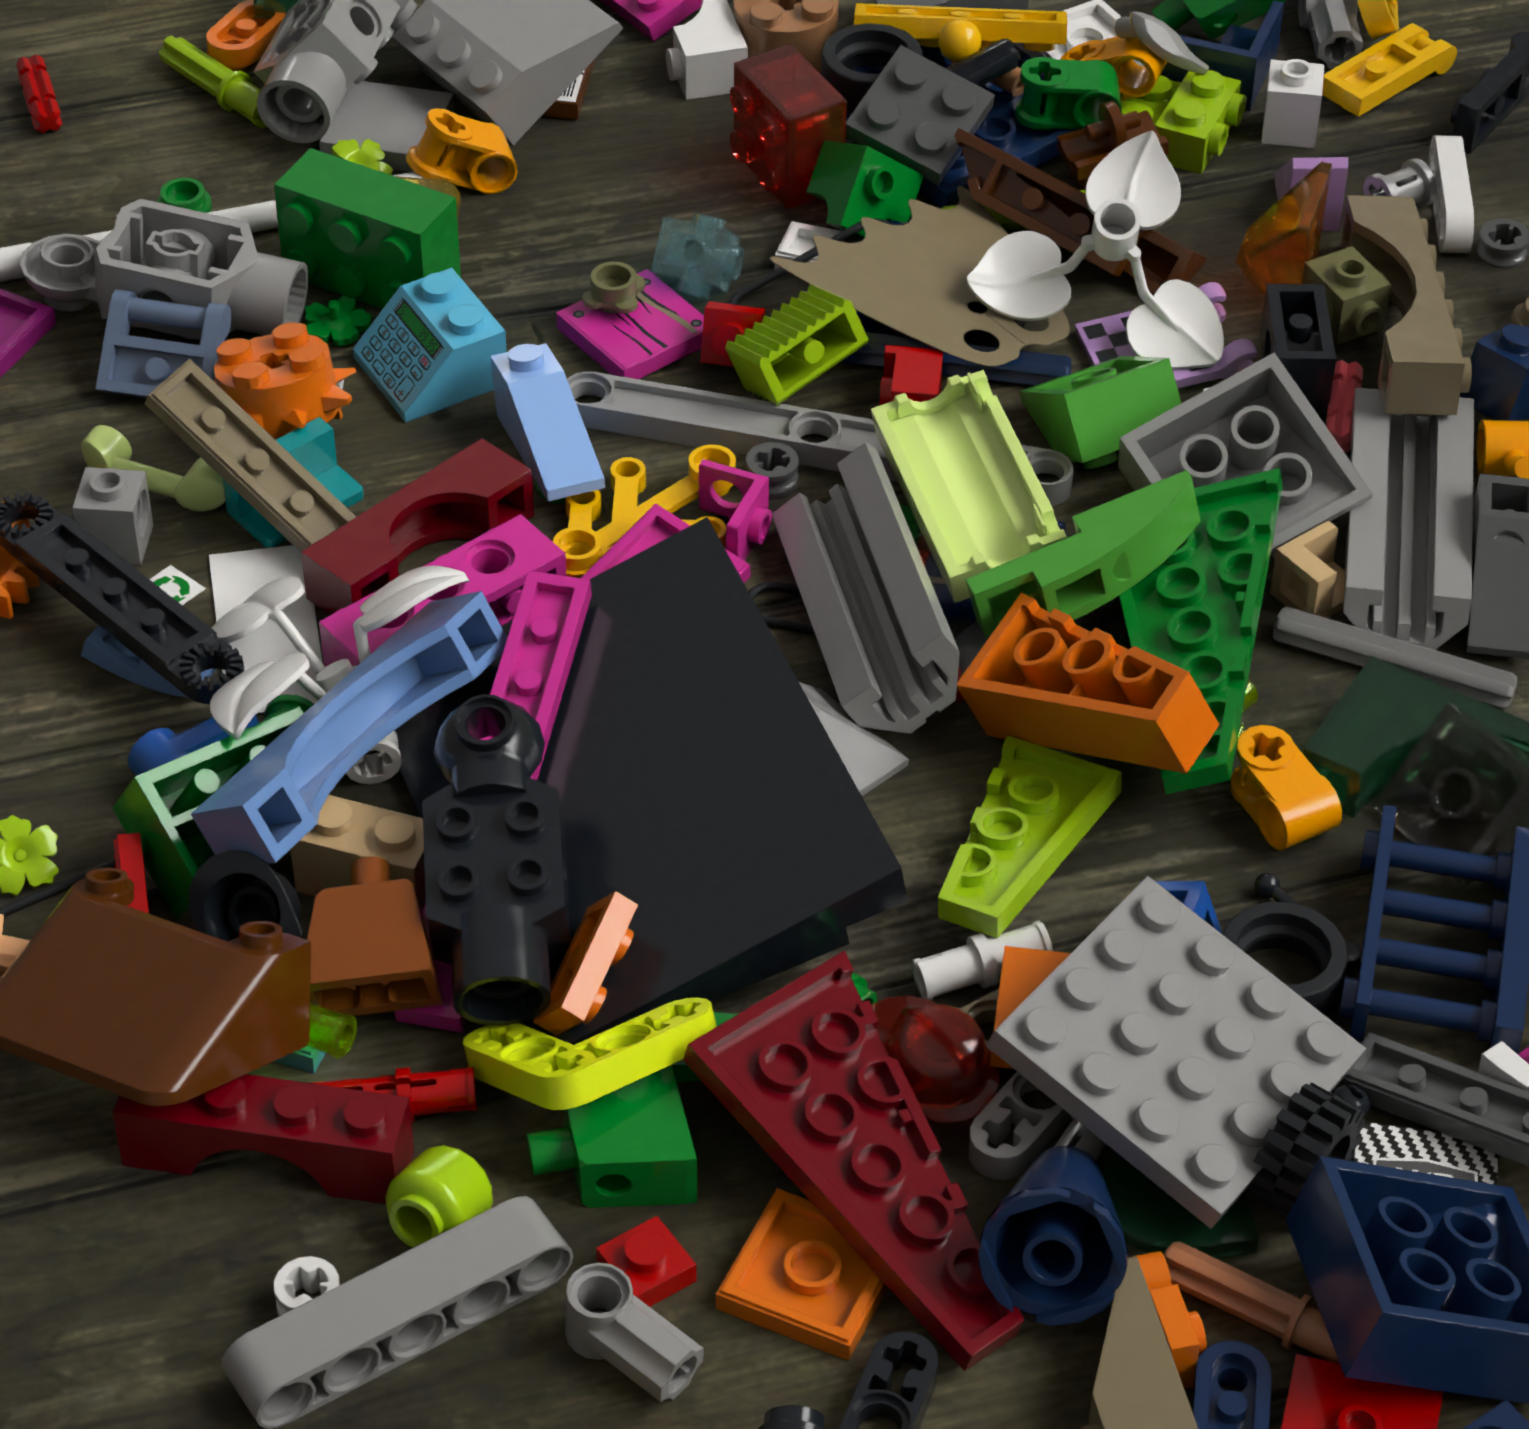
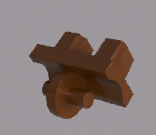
[1057,101,1169,190]

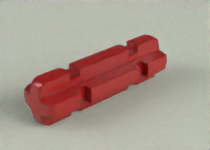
[16,54,63,134]

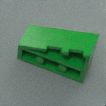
[112,706,304,920]

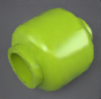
[385,1145,493,1248]

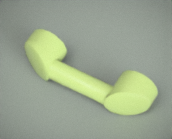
[81,425,225,512]

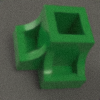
[806,140,924,240]

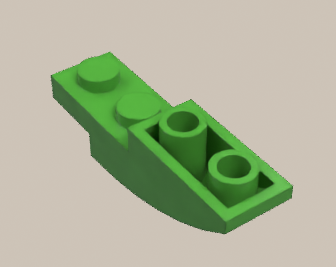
[965,470,1201,638]

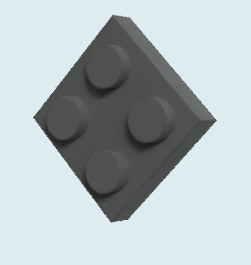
[844,45,995,186]

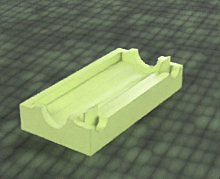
[871,370,1067,603]

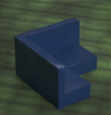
[1161,0,1284,111]

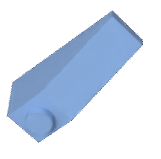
[490,343,605,501]

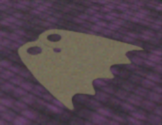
[770,186,1070,367]

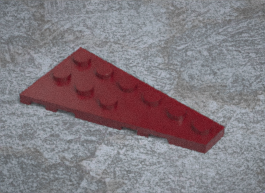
[683,950,1024,1372]

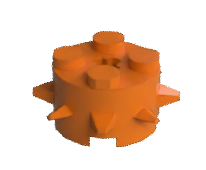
[213,322,356,440]

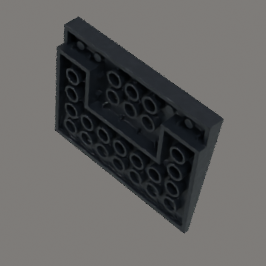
[395,517,908,1045]

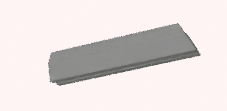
[1343,387,1474,650]
[772,442,960,734]

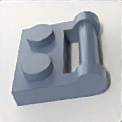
[95,289,231,399]

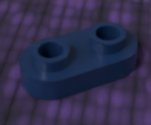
[1192,1341,1272,1429]

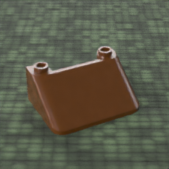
[0,868,311,1106]

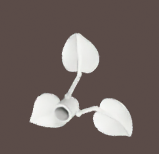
[967,131,1224,369]
[210,565,470,740]

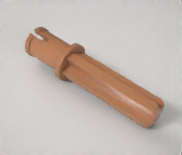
[1163,1241,1340,1364]

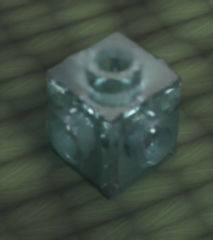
[651,213,744,299]

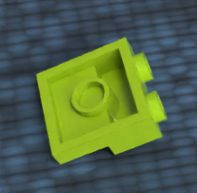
[1121,70,1247,174]

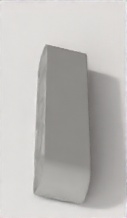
[221,1196,573,1429]

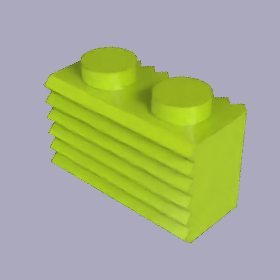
[725,284,869,406]

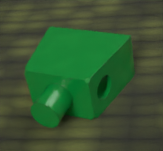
[526,1065,697,1208]

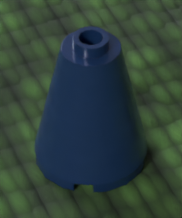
[978,1146,1128,1326]

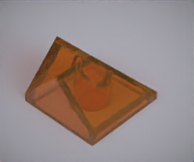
[1235,162,1332,296]

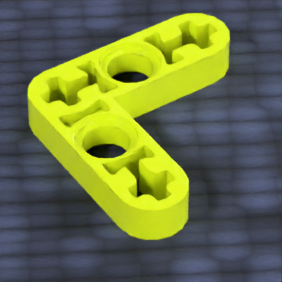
[463,997,717,1110]

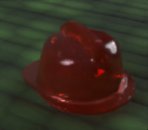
[871,996,1000,1123]

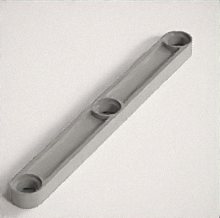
[567,372,1073,506]

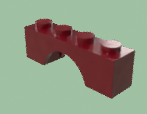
[301,438,535,615]
[112,1074,414,1204]

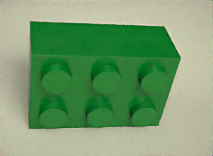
[274,148,461,309]

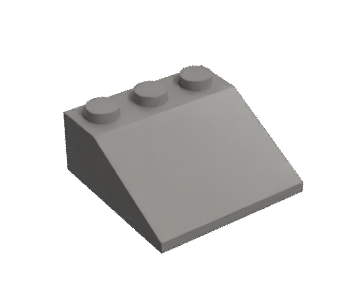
[392,0,623,145]
[1118,353,1373,555]

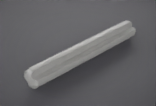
[1273,607,1517,709]

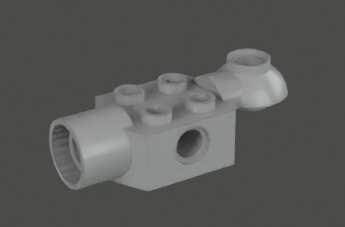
[254,0,417,143]
[20,199,308,341]

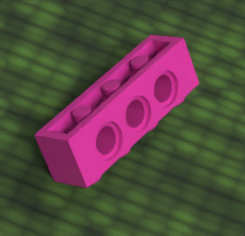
[319,514,566,667]

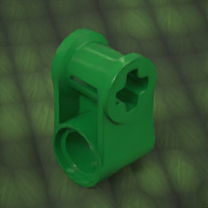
[1015,57,1122,130]

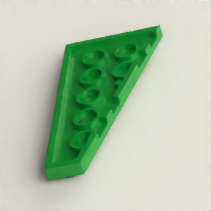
[1119,468,1283,795]

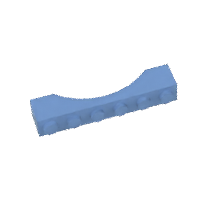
[191,591,507,864]

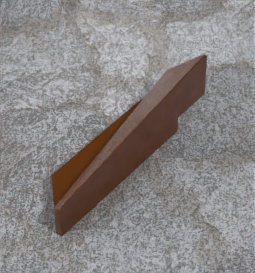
[955,128,1207,294]

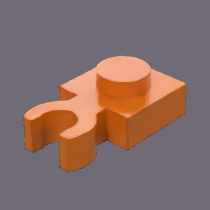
[1133,1251,1207,1389]

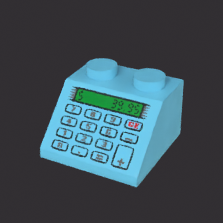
[353,268,507,423]

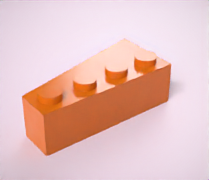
[957,593,1219,774]

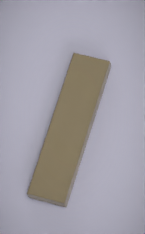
[144,359,356,552]

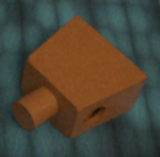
[307,856,444,1021]

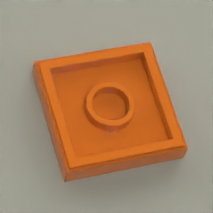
[716,1188,888,1361]

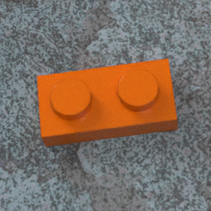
[533,891,638,1036]

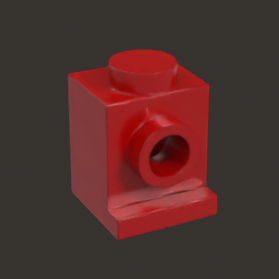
[879,345,943,406]

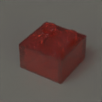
[730,44,847,209]

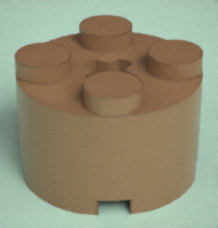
[733,0,839,85]

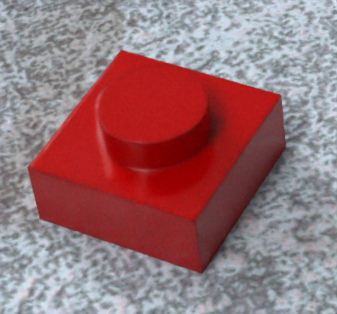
[700,301,765,367]
[596,1215,697,1307]

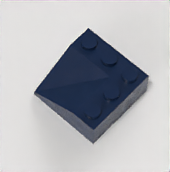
[1285,1156,1529,1404]

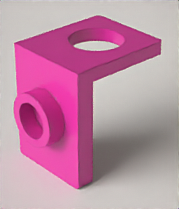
[699,459,772,561]

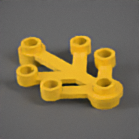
[553,444,736,578]

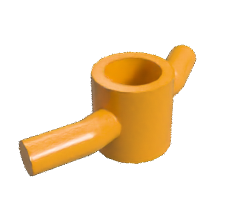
[1475,416,1529,479]

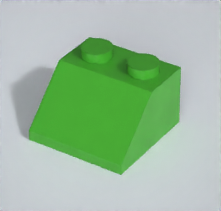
[1019,356,1181,469]

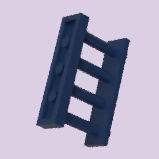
[1339,805,1529,1054]

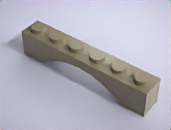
[1340,195,1472,415]

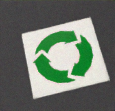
[149,565,206,606]

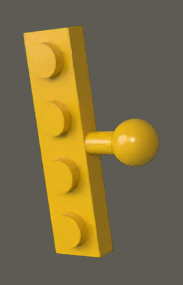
[854,3,1068,62]

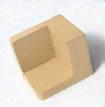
[1270,521,1345,618]

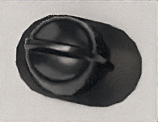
[188,850,305,942]

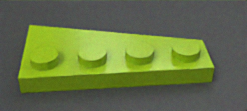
[938,735,1122,939]

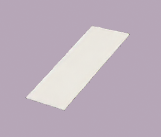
[209,545,322,713]

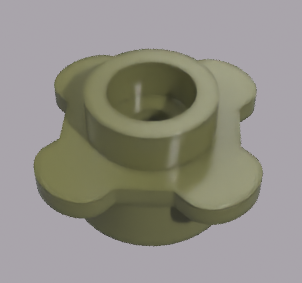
[582,262,645,314]

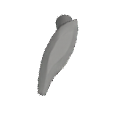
[1115,12,1209,74]

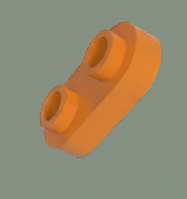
[206,0,286,71]

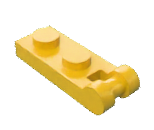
[1322,23,1457,117]

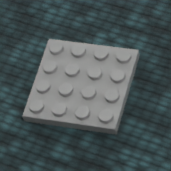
[986,876,1367,1229]

